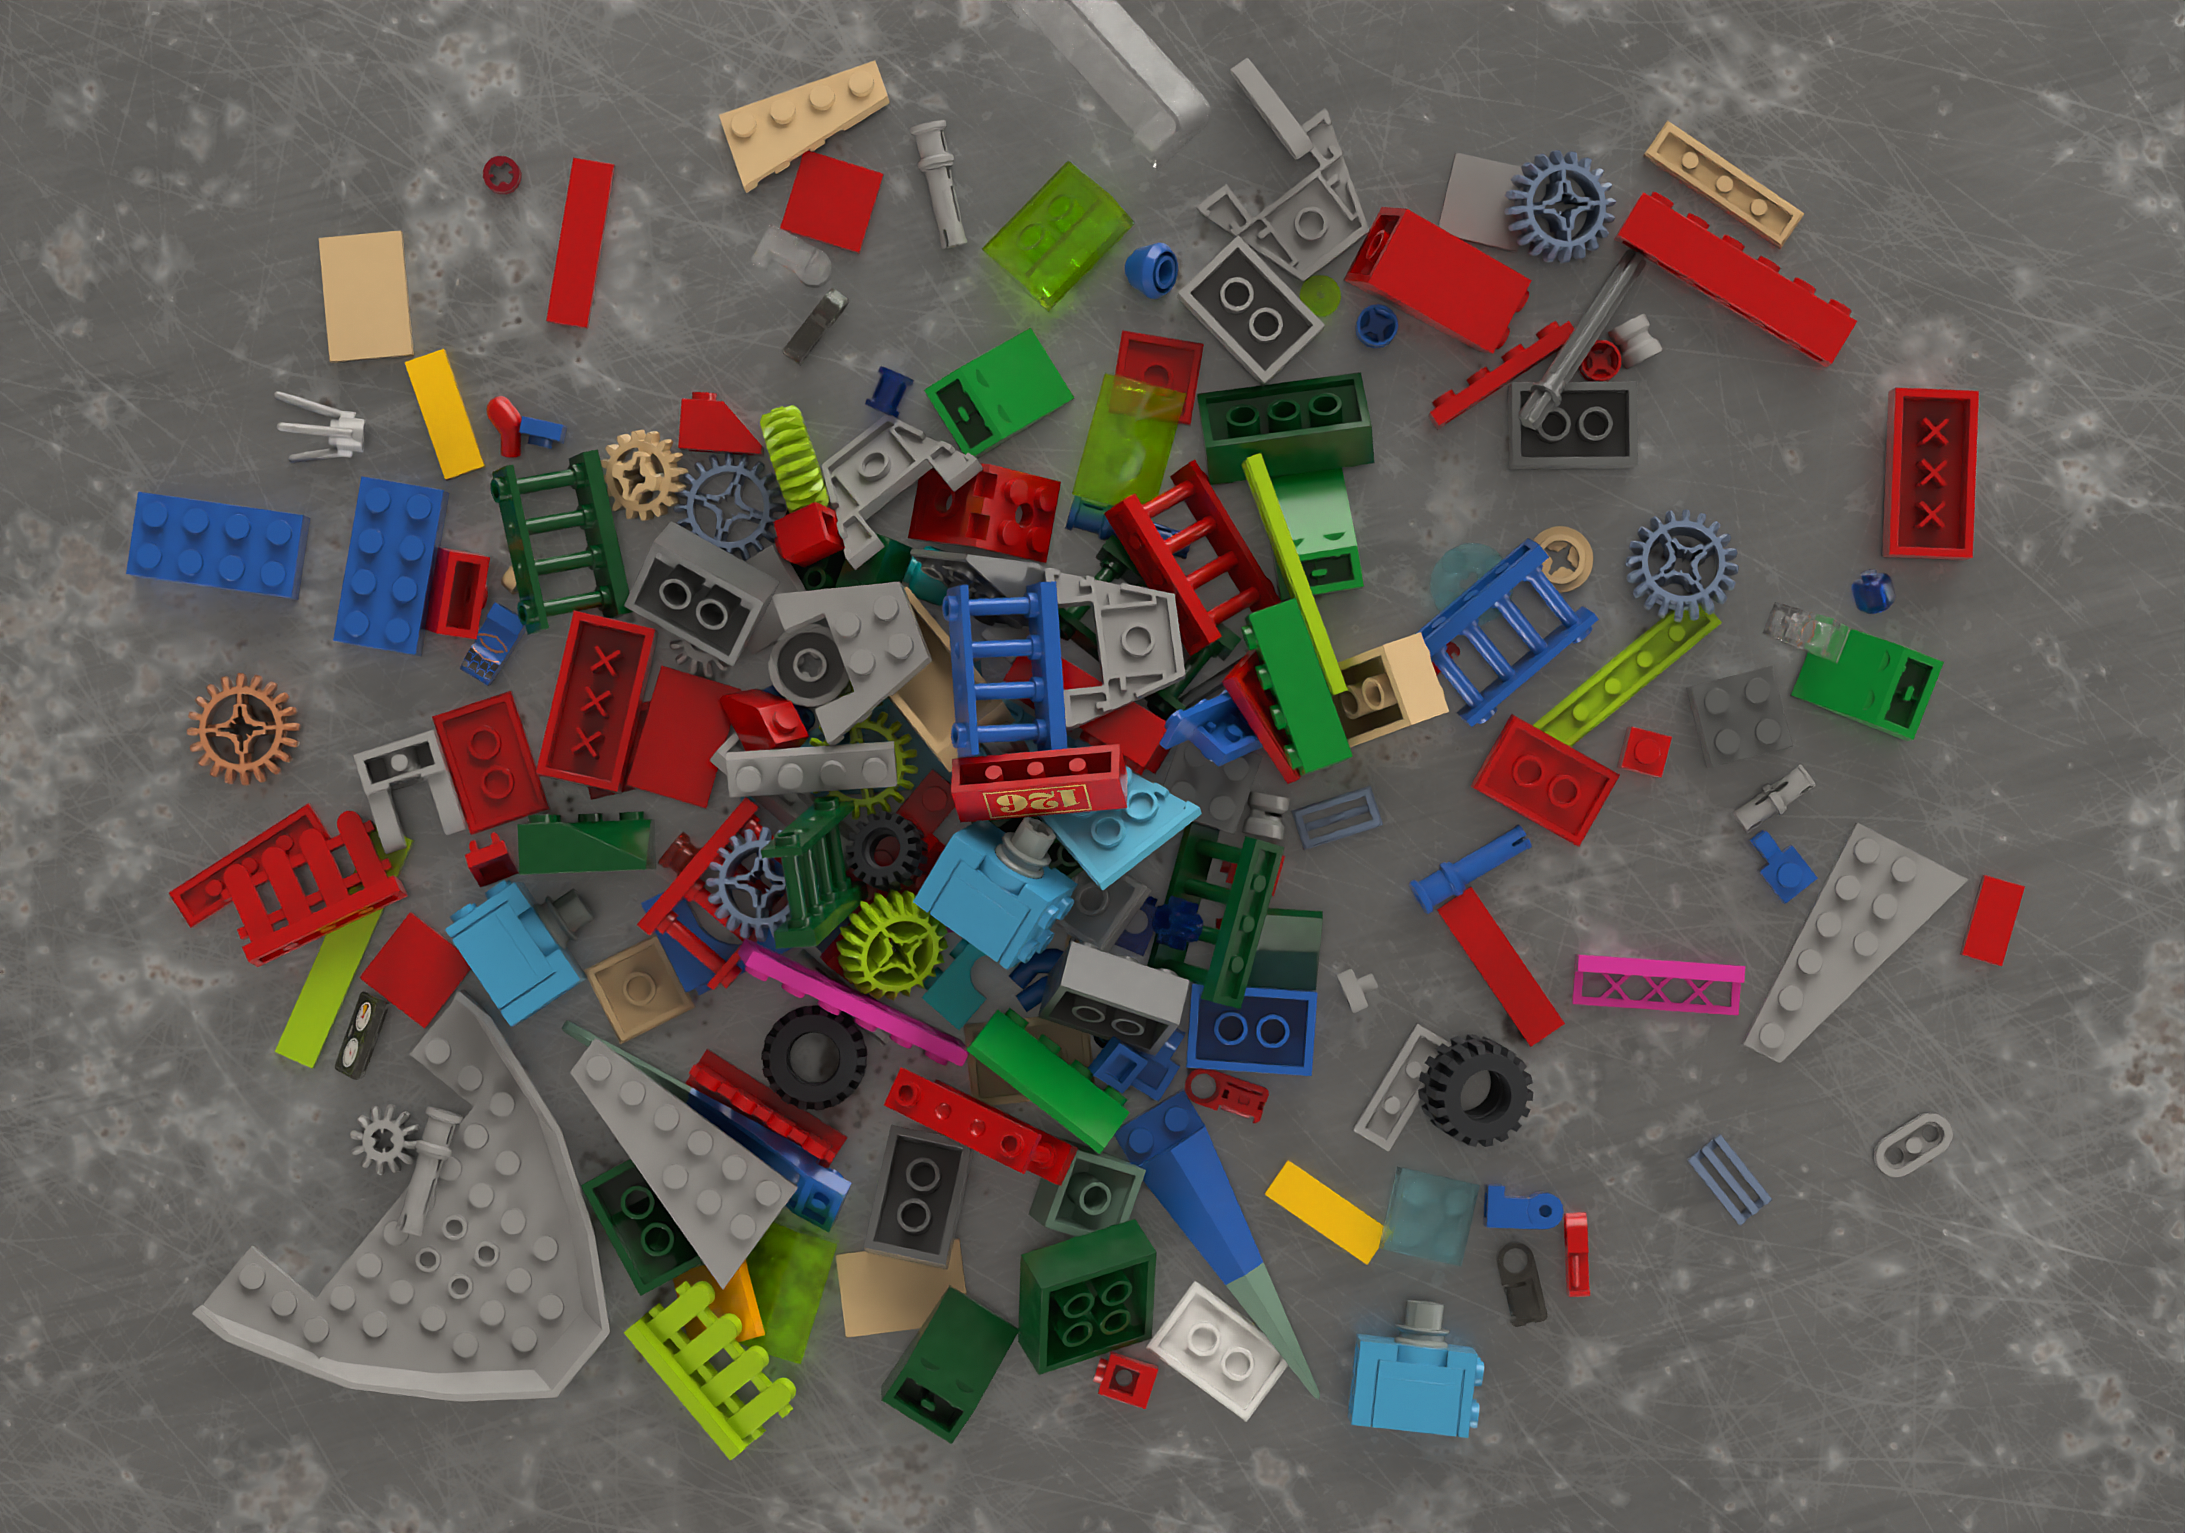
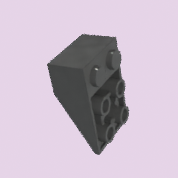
[910,548,1044,629]

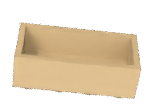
[888,587,1015,773]

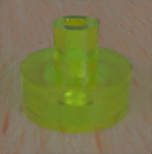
[1299,275,1341,318]

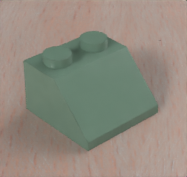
[1028,1137,1146,1236]

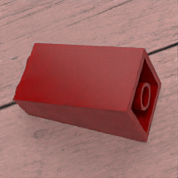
[1343,207,1532,354]

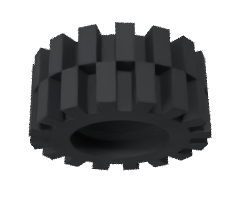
[846,811,928,892]

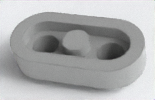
[1874,1113,1953,1177]

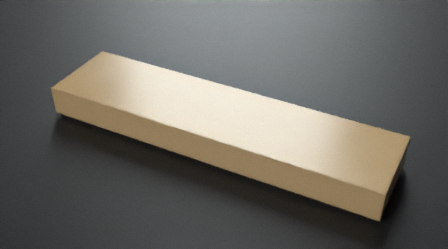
[1643,120,1804,249]

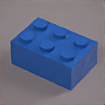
[1186,983,1318,1076]

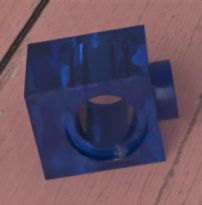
[1115,896,1163,956]

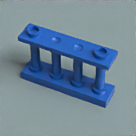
[1415,538,1599,727]
[943,581,1068,758]

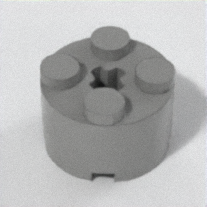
[768,623,851,708]

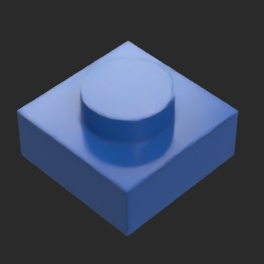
[519,416,567,449]
[1088,1035,1148,1094]

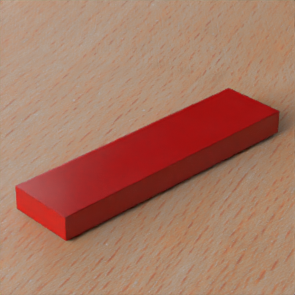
[546,158,615,329]
[169,803,332,928]
[1436,886,1565,1047]

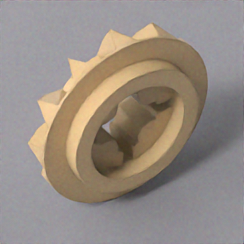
[1533,526,1593,593]

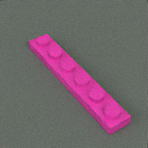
[738,939,969,1067]

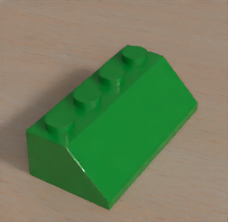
[1241,598,1353,776]
[967,1007,1130,1154]

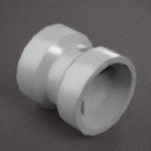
[1607,314,1663,370]
[1242,791,1290,840]

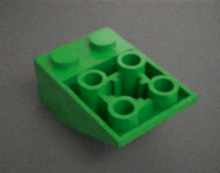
[924,328,1075,459]
[1270,468,1364,602]
[1790,618,1944,741]

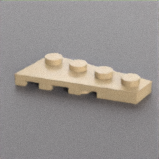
[719,60,890,193]

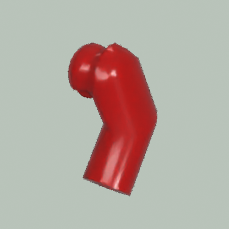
[486,396,522,458]

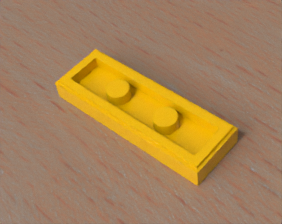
[404,349,486,481]
[1264,1159,1391,1265]

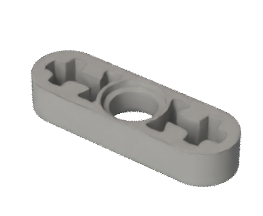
[1230,58,1314,160]

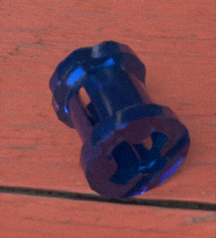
[865,366,914,419]

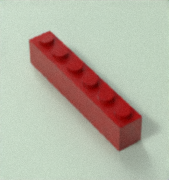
[1614,191,1857,367]

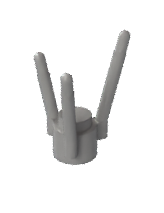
[274,391,365,463]

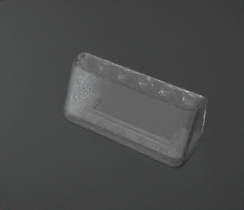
[1002,0,1210,171]

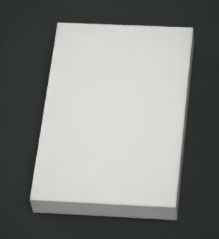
[1146,1280,1288,1422]

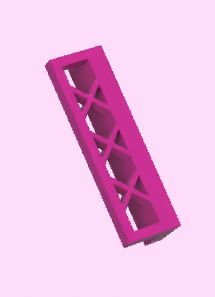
[1572,954,1745,1016]

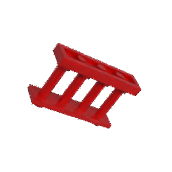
[1104,459,1281,656]
[637,797,788,990]
[884,1067,1078,1186]

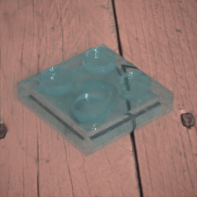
[1379,1166,1480,1266]

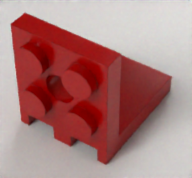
[908,463,1061,563]

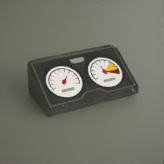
[335,992,391,1080]

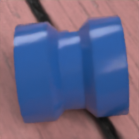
[1355,304,1398,349]

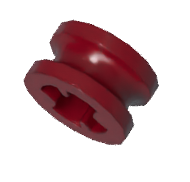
[483,156,522,195]

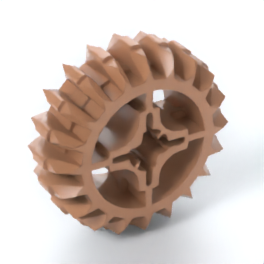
[187,673,301,786]

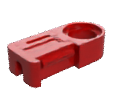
[1185,1068,1269,1123]
[1564,1212,1590,1297]

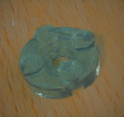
[1430,543,1514,626]

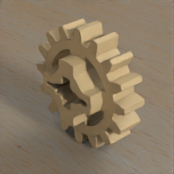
[600,430,688,521]

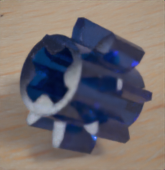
[1151,896,1203,951]

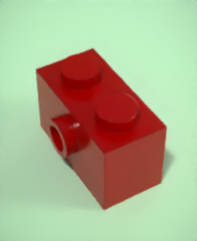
[425,547,490,640]

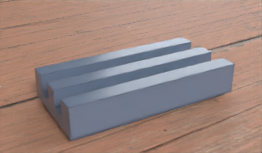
[1291,786,1383,850]
[1687,1134,1772,1225]

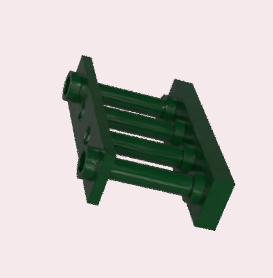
[490,449,633,635]
[1058,535,1242,720]
[761,796,868,949]
[1147,822,1285,1009]

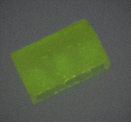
[982,161,1135,312]
[1072,371,1187,506]
[738,1221,840,1364]

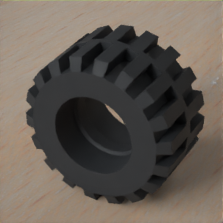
[761,1005,868,1111]
[1418,1034,1534,1147]

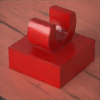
[465,832,519,888]

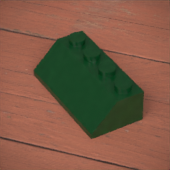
[1197,372,1375,485]

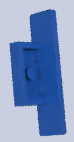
[1159,690,1263,767]

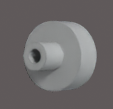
[1336,969,1378,1013]

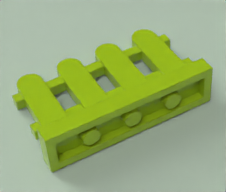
[624,1280,796,1461]

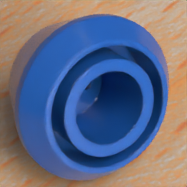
[1125,243,1178,299]

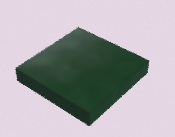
[1247,908,1323,990]

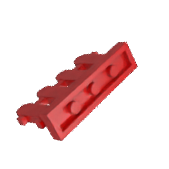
[220,811,408,967]
[685,1049,848,1168]

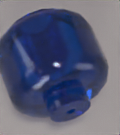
[1851,569,1896,614]

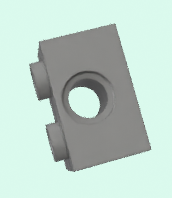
[353,730,467,854]

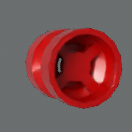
[1578,340,1622,382]

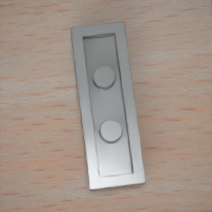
[1353,1023,1451,1152]

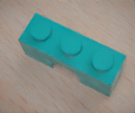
[921,938,1018,1030]

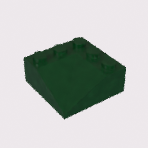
[517,811,656,875]
[581,1158,703,1296]
[1018,1219,1157,1375]

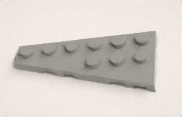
[1742,823,1968,1063]
[570,1038,798,1289]

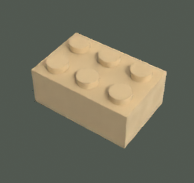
[1332,632,1449,747]

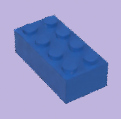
[333,476,450,657]
[126,492,310,600]

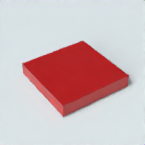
[780,150,884,254]
[1109,330,1204,426]
[359,912,472,1029]

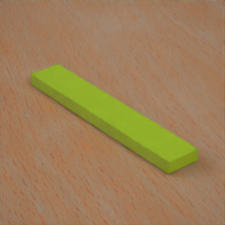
[1241,453,1348,697]
[1533,593,1722,747]
[275,824,415,1069]

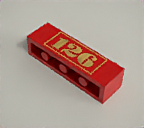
[951,744,1128,823]

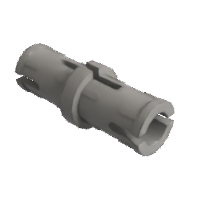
[1732,764,1816,834]

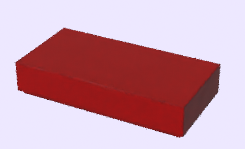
[1960,875,2025,966]

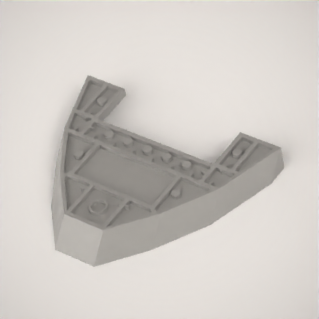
[192,990,610,1402]

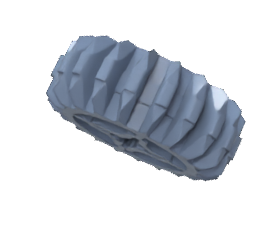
[1504,150,1617,263]
[673,452,786,562]
[1626,509,1739,622]
[706,827,819,942]

